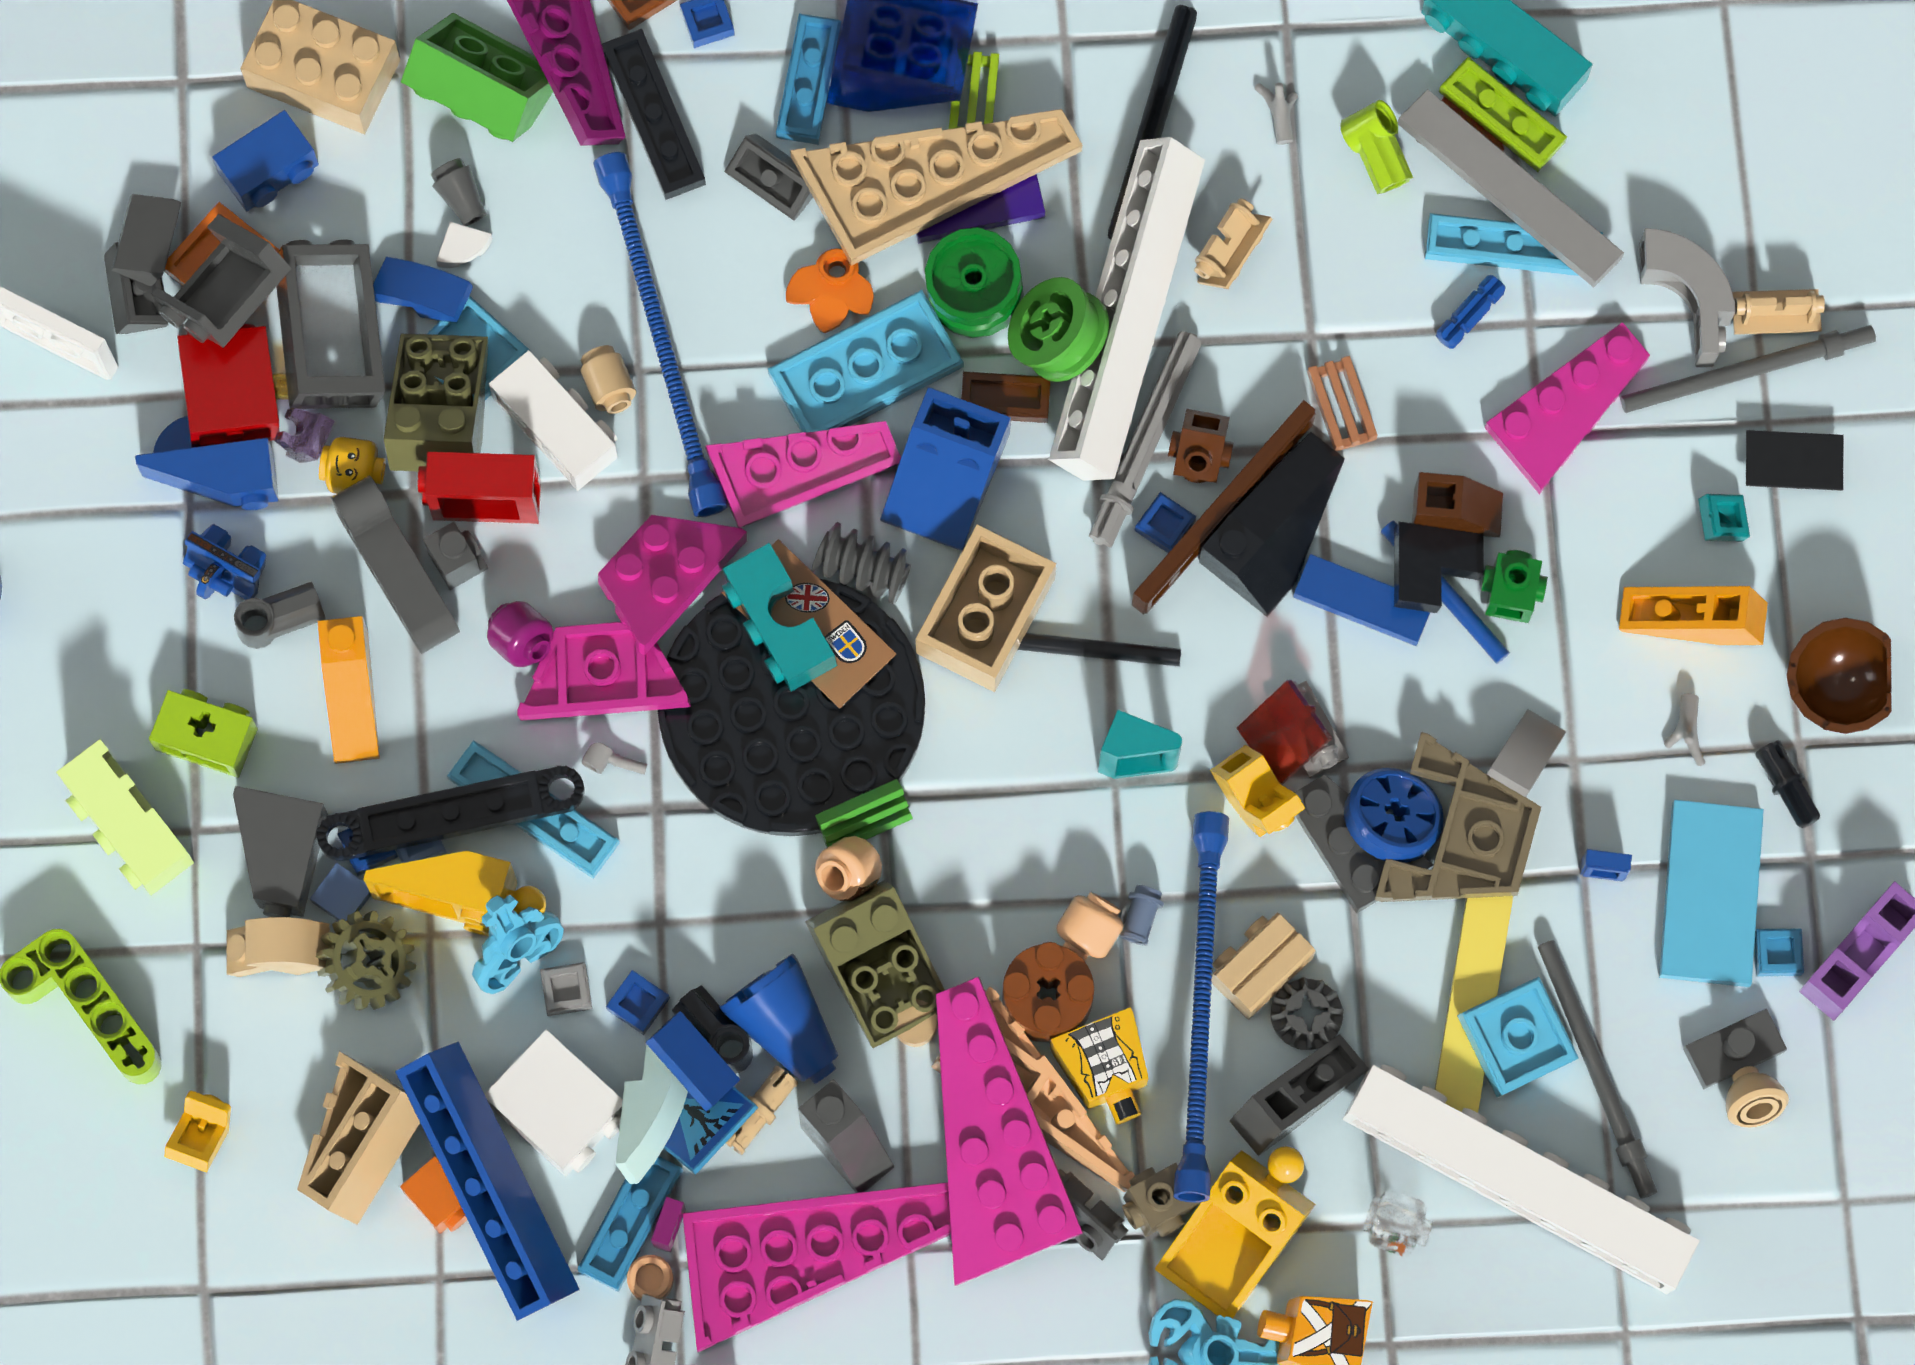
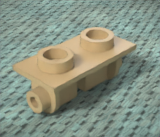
[1194,198,1273,289]
[1732,289,1825,335]

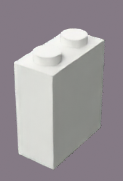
[485,1029,623,1177]

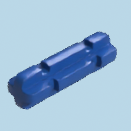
[1436,275,1506,349]

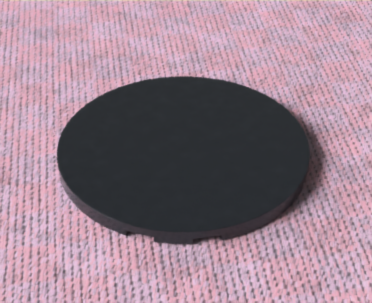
[658,579,925,836]

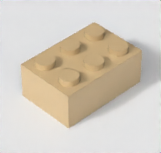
[240,0,400,134]
[916,524,1057,692]

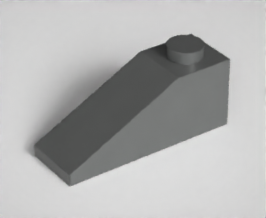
[1229,1034,1369,1156]

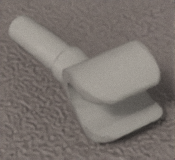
[582,743,648,774]

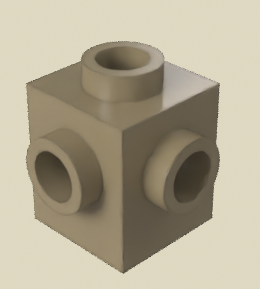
[1122,1163,1198,1237]

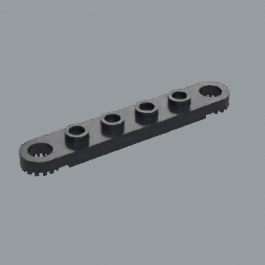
[317,765,585,861]

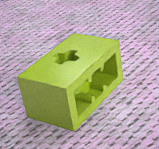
[149,689,258,778]

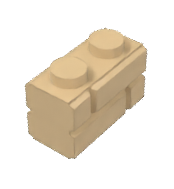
[1211,912,1316,1019]

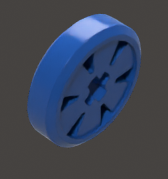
[1344,768,1444,863]

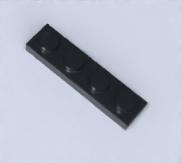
[602,29,706,200]

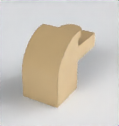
[226,917,330,977]

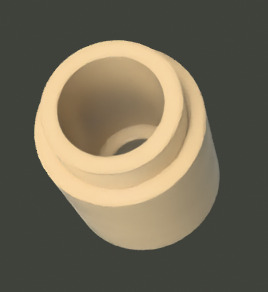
[581,345,637,414]

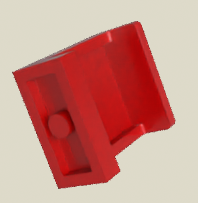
[177,324,280,448]

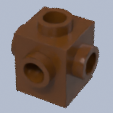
[1168,409,1234,483]

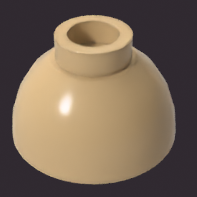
[1726,1066,1789,1127]

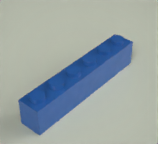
[395,1041,580,1321]

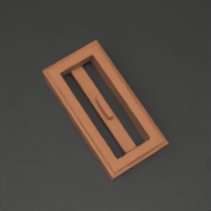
[1307,355,1378,452]

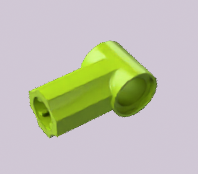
[1340,100,1413,194]

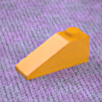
[1619,586,1768,645]
[318,616,380,764]

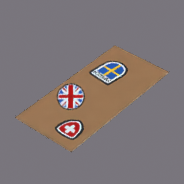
[721,539,896,709]

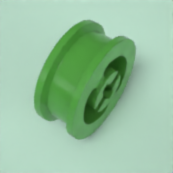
[1008,277,1109,382]

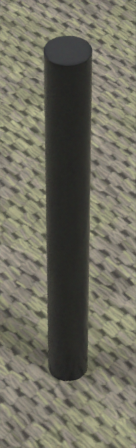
[1018,633,1181,666]

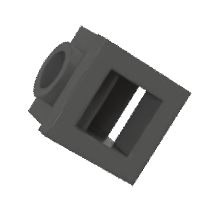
[423,522,488,590]

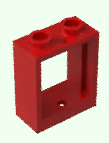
[418,452,541,524]

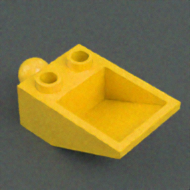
[363,851,546,936]
[1155,1146,1316,1319]

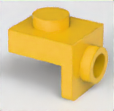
[164,1091,231,1172]

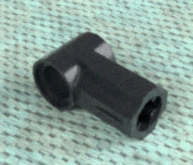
[672,985,753,1074]

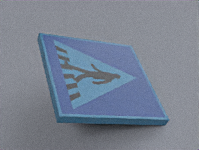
[664,1087,758,1175]

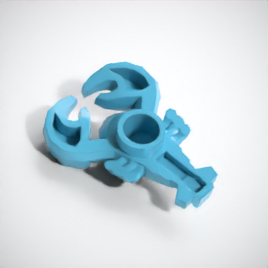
[472,894,564,994]
[1148,1299,1279,1365]

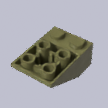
[383,333,488,472]
[805,880,945,1048]

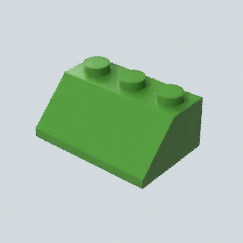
[401,13,553,142]

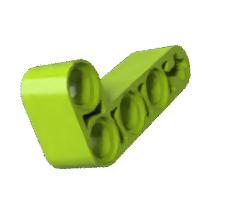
[0,929,162,1084]

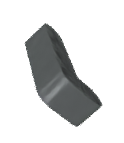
[331,475,460,654]

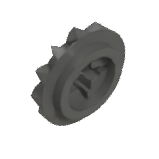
[1271,977,1344,1050]

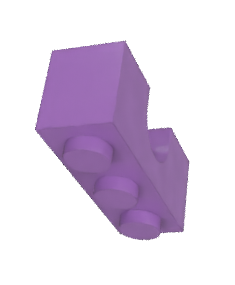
[1799,881,1915,1021]

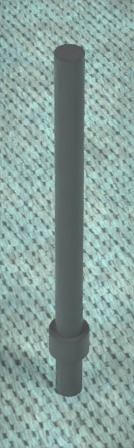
[1620,325,1876,413]
[1538,940,1657,1199]

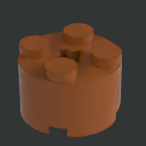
[1002,942,1094,1042]

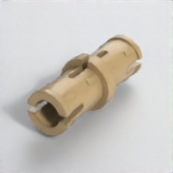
[726,1065,799,1155]

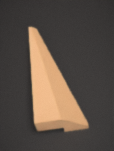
[931,987,1135,1192]

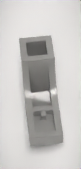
[1639,228,1736,367]

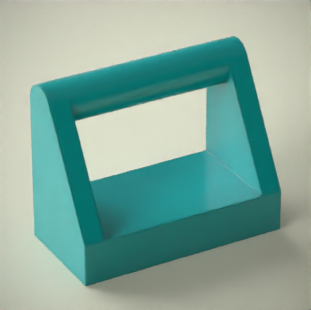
[1098,710,1182,779]

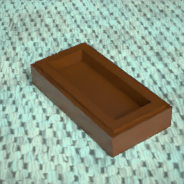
[961,371,1050,423]

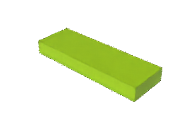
[1439,57,1567,172]

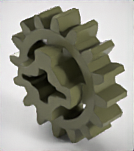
[316,911,416,1011]

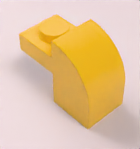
[1210,745,1305,837]

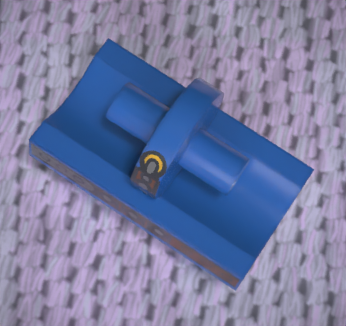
[183,524,266,600]

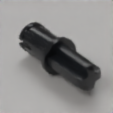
[1755,740,1820,828]

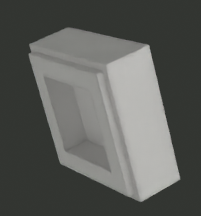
[540,962,593,1016]

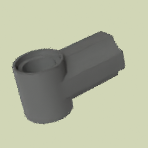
[234,582,326,649]

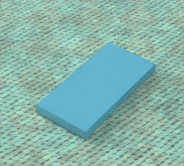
[768,290,964,433]
[1659,800,1764,987]

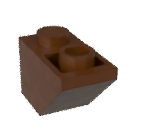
[1412,472,1503,538]

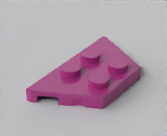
[598,515,747,655]
[517,622,691,721]

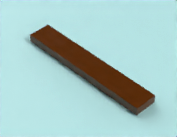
[1132,400,1316,615]

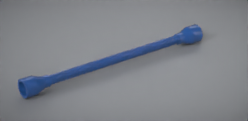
[593,152,728,517]
[1174,811,1229,1203]

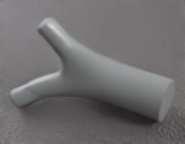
[1255,83,1298,145]
[1664,694,1705,766]

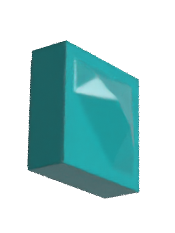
[1698,494,1750,542]

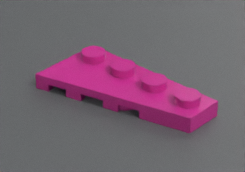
[1485,322,1650,495]
[705,421,901,528]

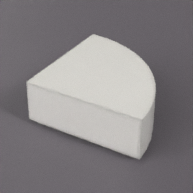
[436,222,493,268]

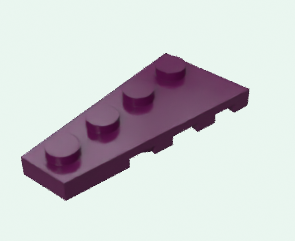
[507,0,626,146]

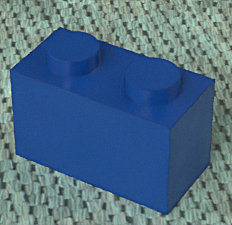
[212,110,319,212]

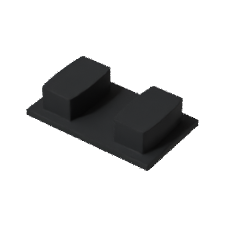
[1746,430,1844,491]

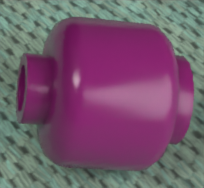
[487,601,553,667]

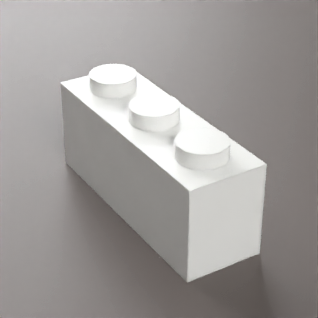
[489,350,618,491]

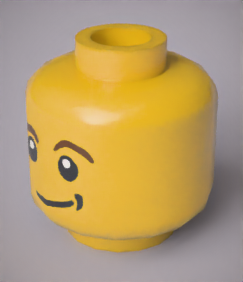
[319,437,386,494]

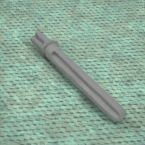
[1088,331,1201,547]

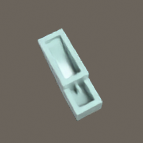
[616,1039,688,1184]

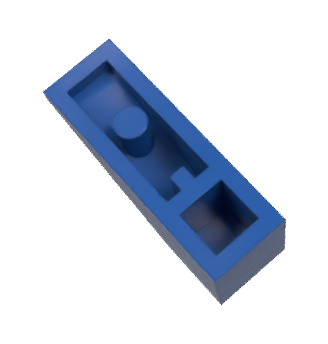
[135,438,279,510]

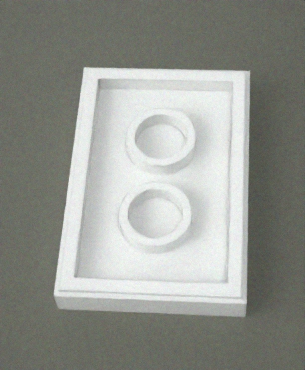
[0,286,118,380]

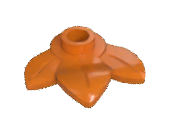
[786,248,874,333]

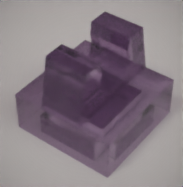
[274,408,335,463]

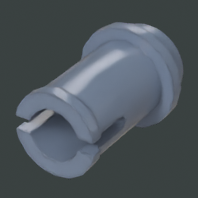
[1119,885,1164,946]

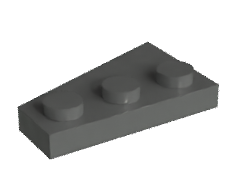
[1294,775,1434,914]

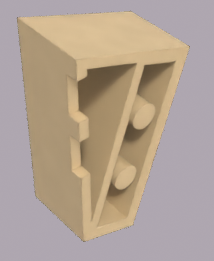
[297,1051,420,1225]

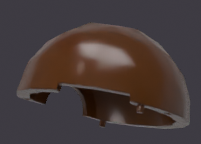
[1787,618,1892,734]

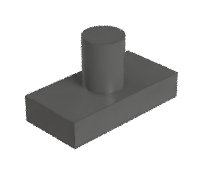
[1683,1009,1787,1090]

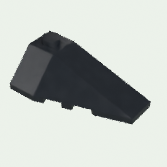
[1199,432,1345,617]

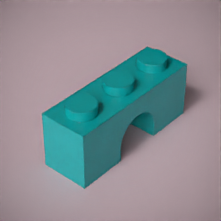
[721,543,837,692]

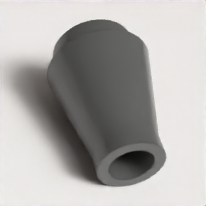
[431,158,487,226]

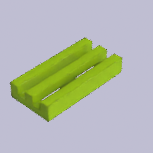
[949,50,999,129]

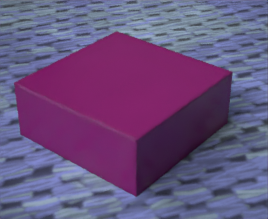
[651,1197,686,1253]

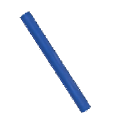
[1381,520,1510,664]

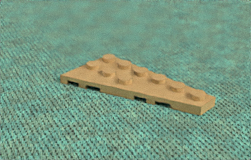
[790,109,1083,266]

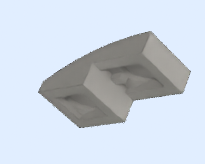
[1487,709,1566,797]

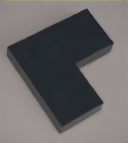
[1394,521,1484,613]

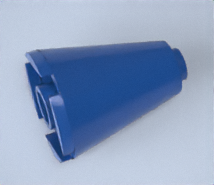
[720,954,839,1084]

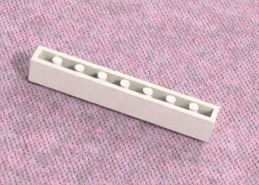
[1048,137,1205,481]
[1342,1064,1700,1294]

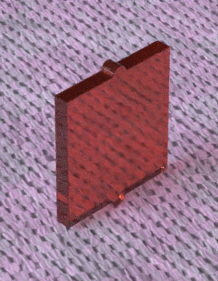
[1236,680,1333,785]

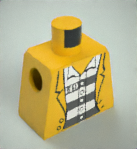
[1050,1007,1148,1125]

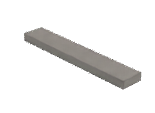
[1398,89,1624,288]

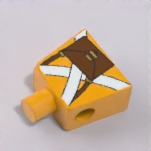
[1257,1296,1373,1365]

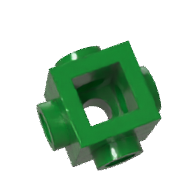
[1481,550,1548,623]

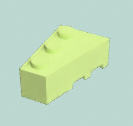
[56,739,194,895]

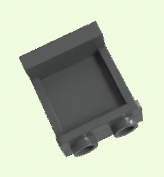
[151,214,292,348]

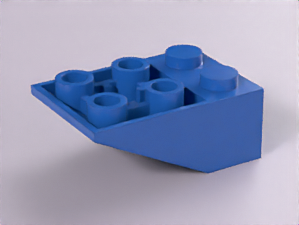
[880,387,1011,551]

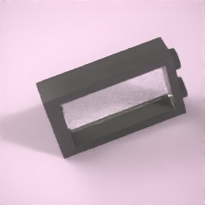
[276,239,385,409]

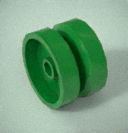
[925,227,1024,338]

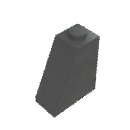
[233,786,328,917]
[798,1079,894,1193]

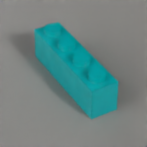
[1421,0,1593,117]

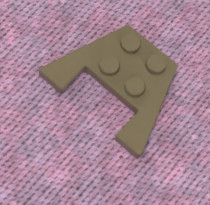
[1375,732,1541,902]

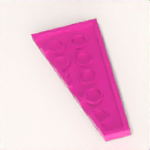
[936,977,1084,1286]
[683,1183,951,1352]

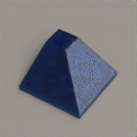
[826,0,978,112]

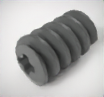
[811,522,911,604]

